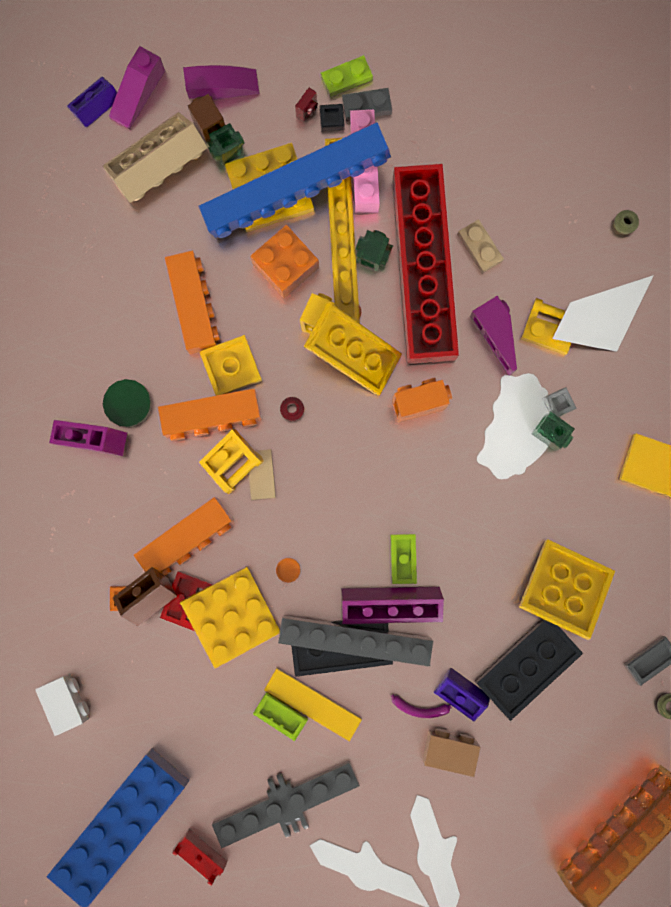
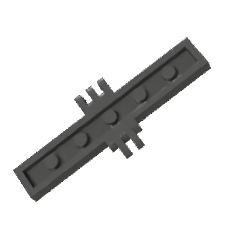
[212,761,360,848]

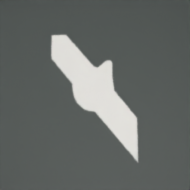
[410,795,460,907]
[310,839,430,907]

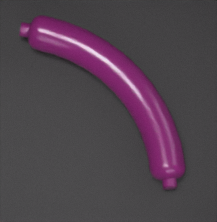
[391,694,452,718]

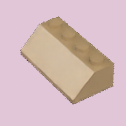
[103,112,208,203]

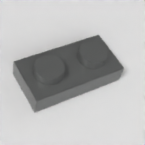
[342,88,392,121]

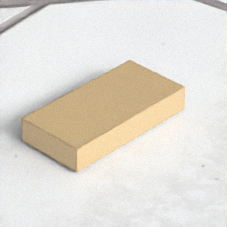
[247,449,276,500]

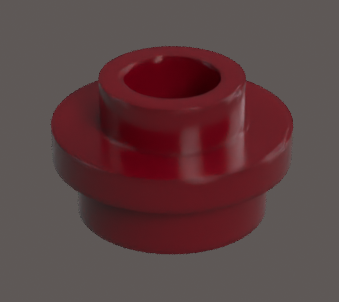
[280,397,304,421]

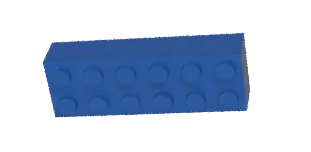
[46,748,189,907]

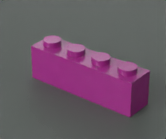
[341,586,444,624]

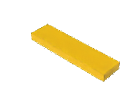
[264,668,362,742]

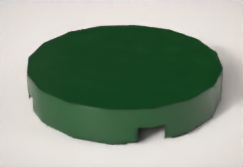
[102,379,152,428]

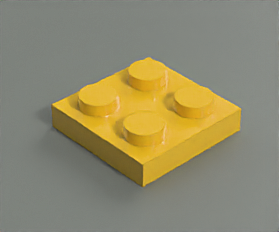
[200,335,262,396]

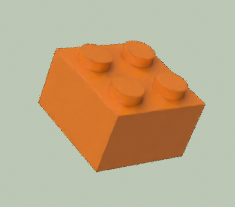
[250,224,319,299]

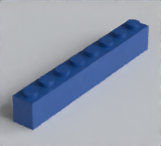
[199,122,391,238]

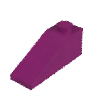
[109,46,165,129]
[470,296,517,376]
[49,420,128,456]

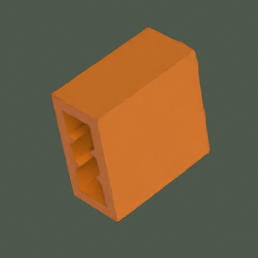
[392,378,452,423]

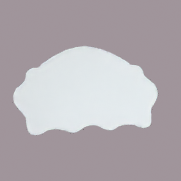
[477,373,554,479]

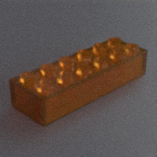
[557,765,671,907]

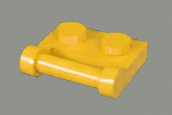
[520,298,571,355]
[199,429,264,494]

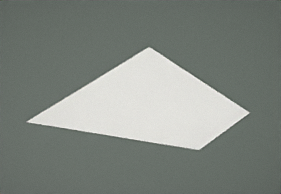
[552,275,654,352]

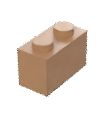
[422,728,480,777]

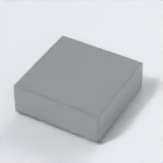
[543,387,577,420]

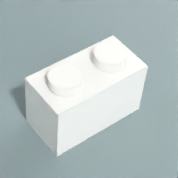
[35,673,89,736]

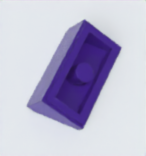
[67,76,117,127]
[434,668,490,722]

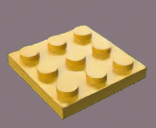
[225,143,314,233]
[519,539,615,640]
[180,566,280,669]

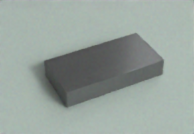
[624,636,671,686]

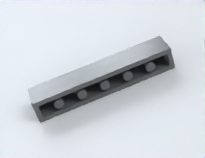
[278,615,433,667]

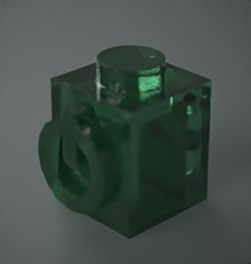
[206,123,245,166]
[356,230,394,271]
[531,412,575,451]

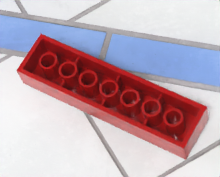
[393,164,459,364]

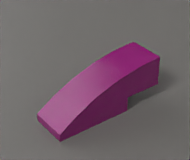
[183,65,260,100]

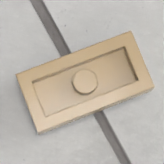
[458,219,504,274]

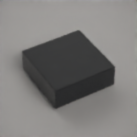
[319,104,345,131]

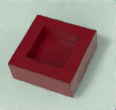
[295,87,318,121]

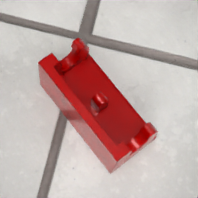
[172,829,227,886]

